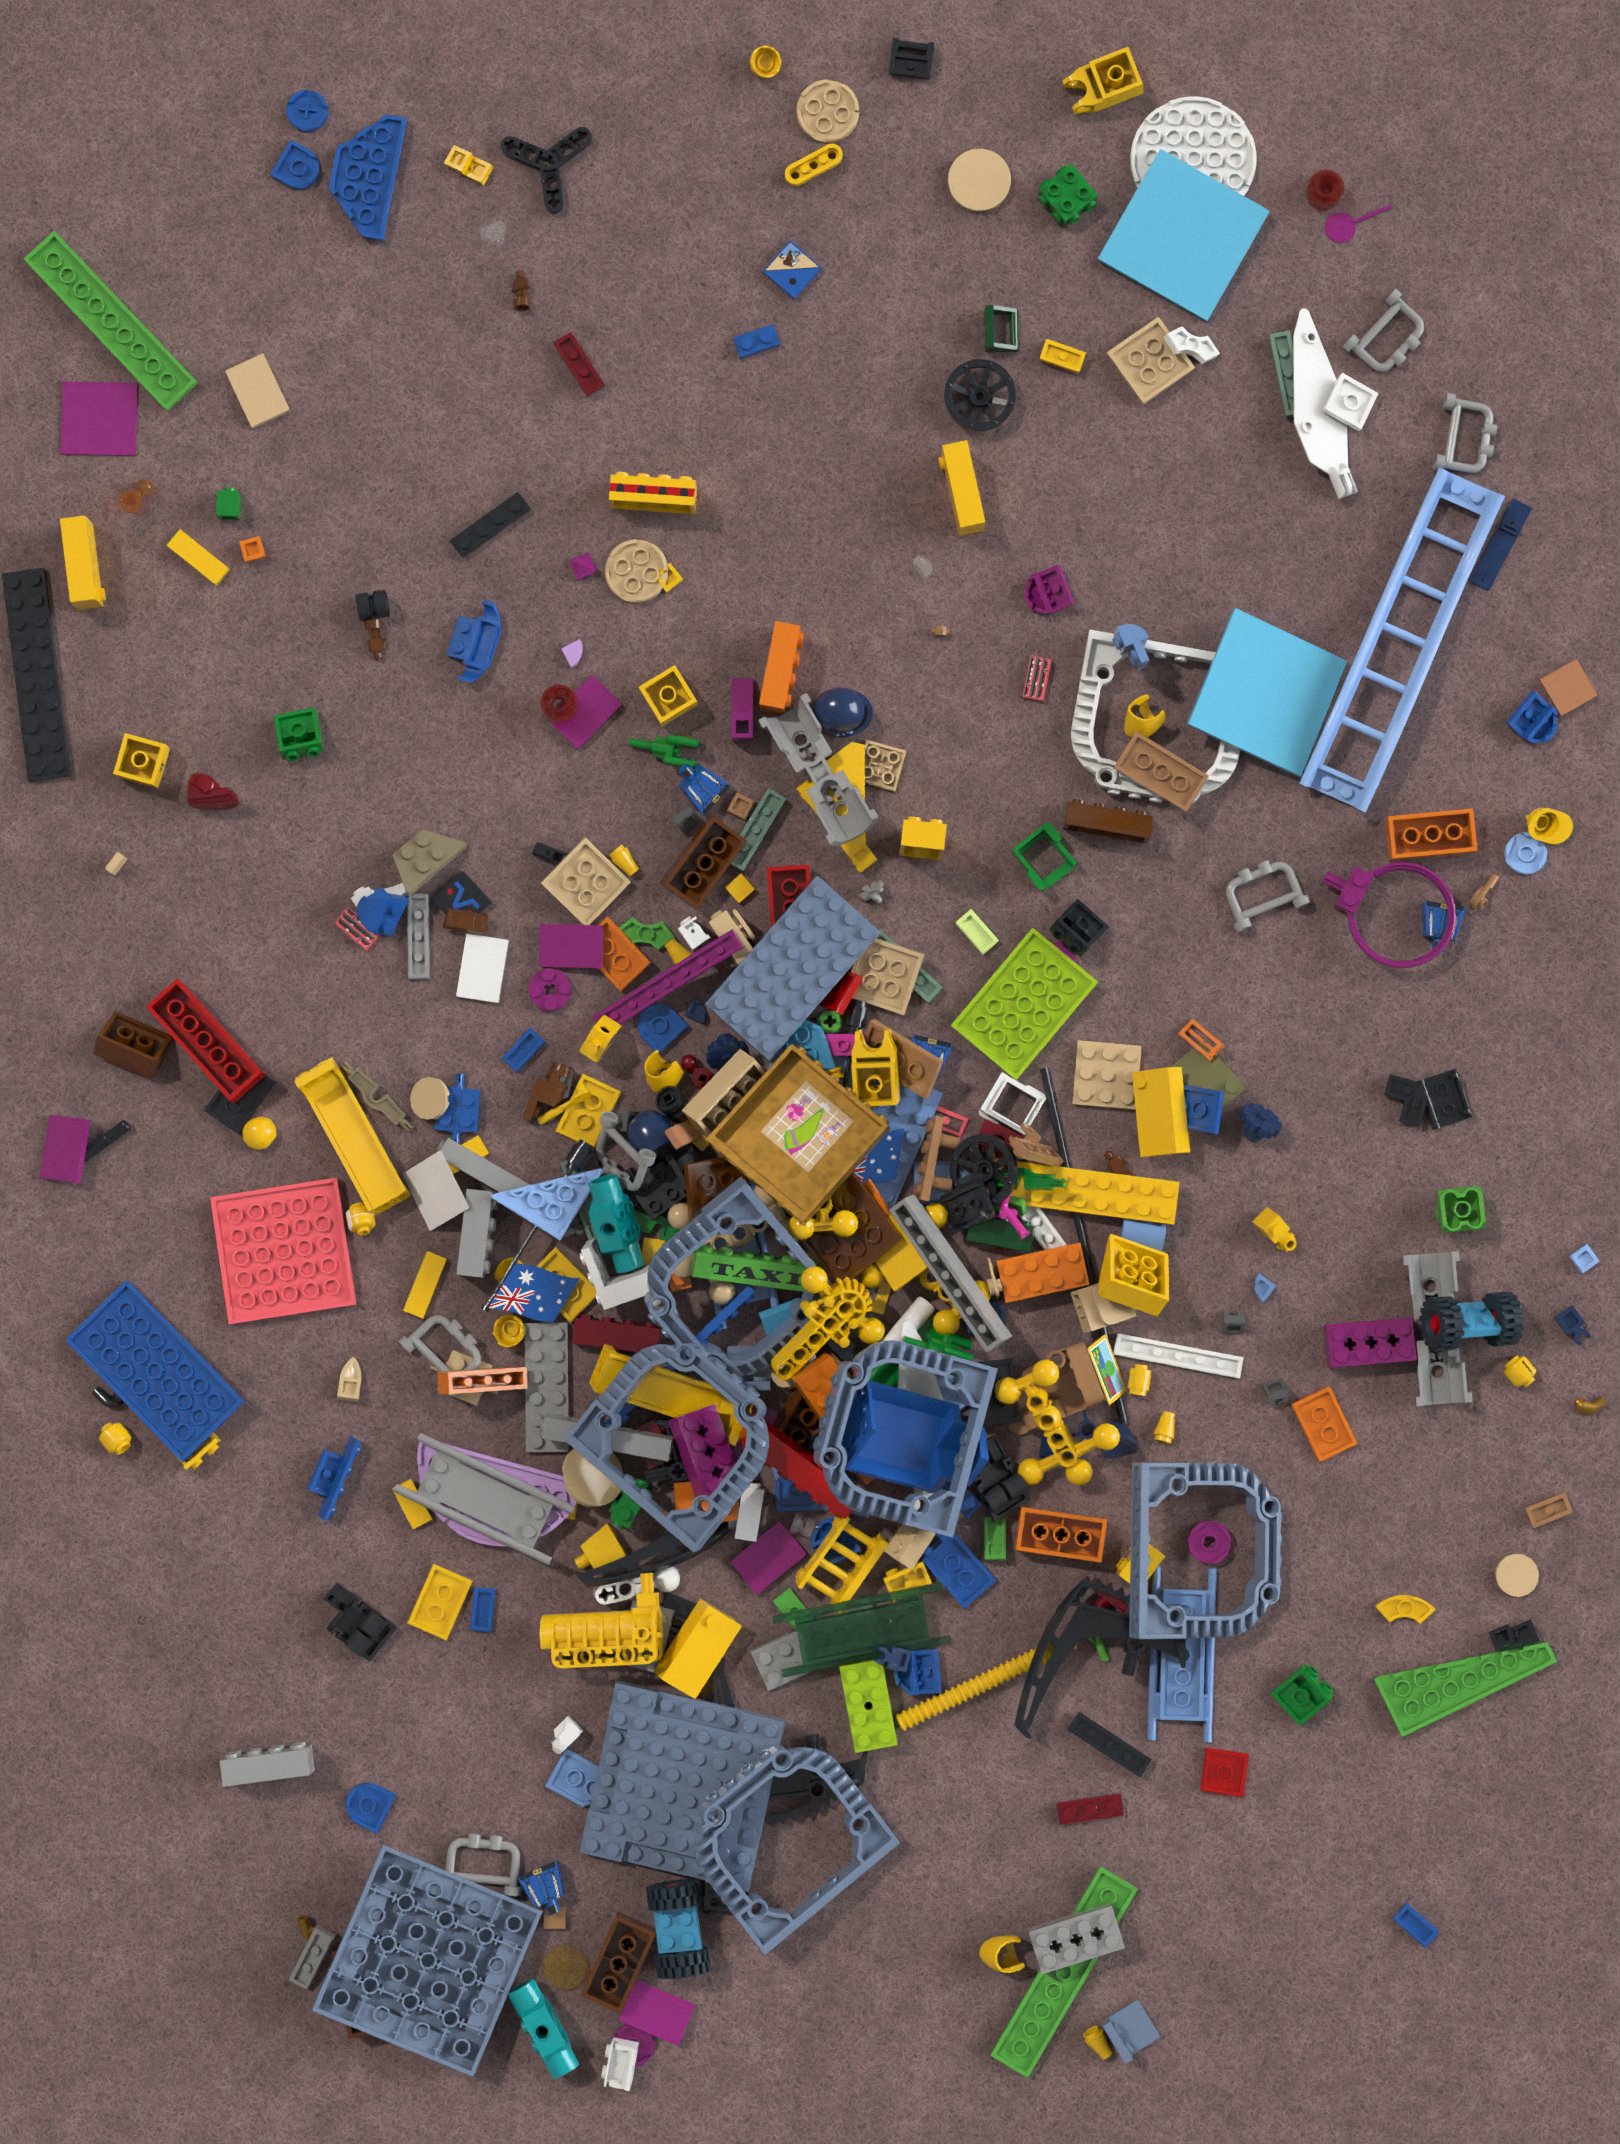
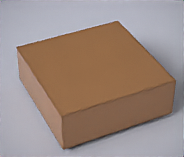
[727,792,755,821]
[544,1906,566,1929]

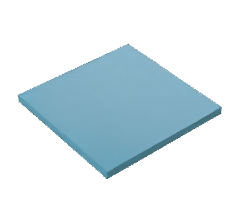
[1097,149,1270,322]
[1186,608,1347,777]

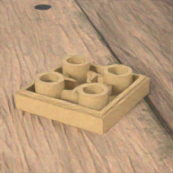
[864,740,906,792]

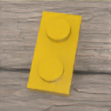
[1039,339,1086,374]

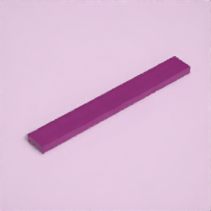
[592,929,744,1033]

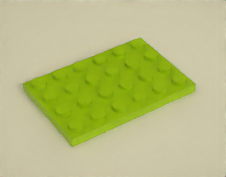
[951,928,1098,1080]

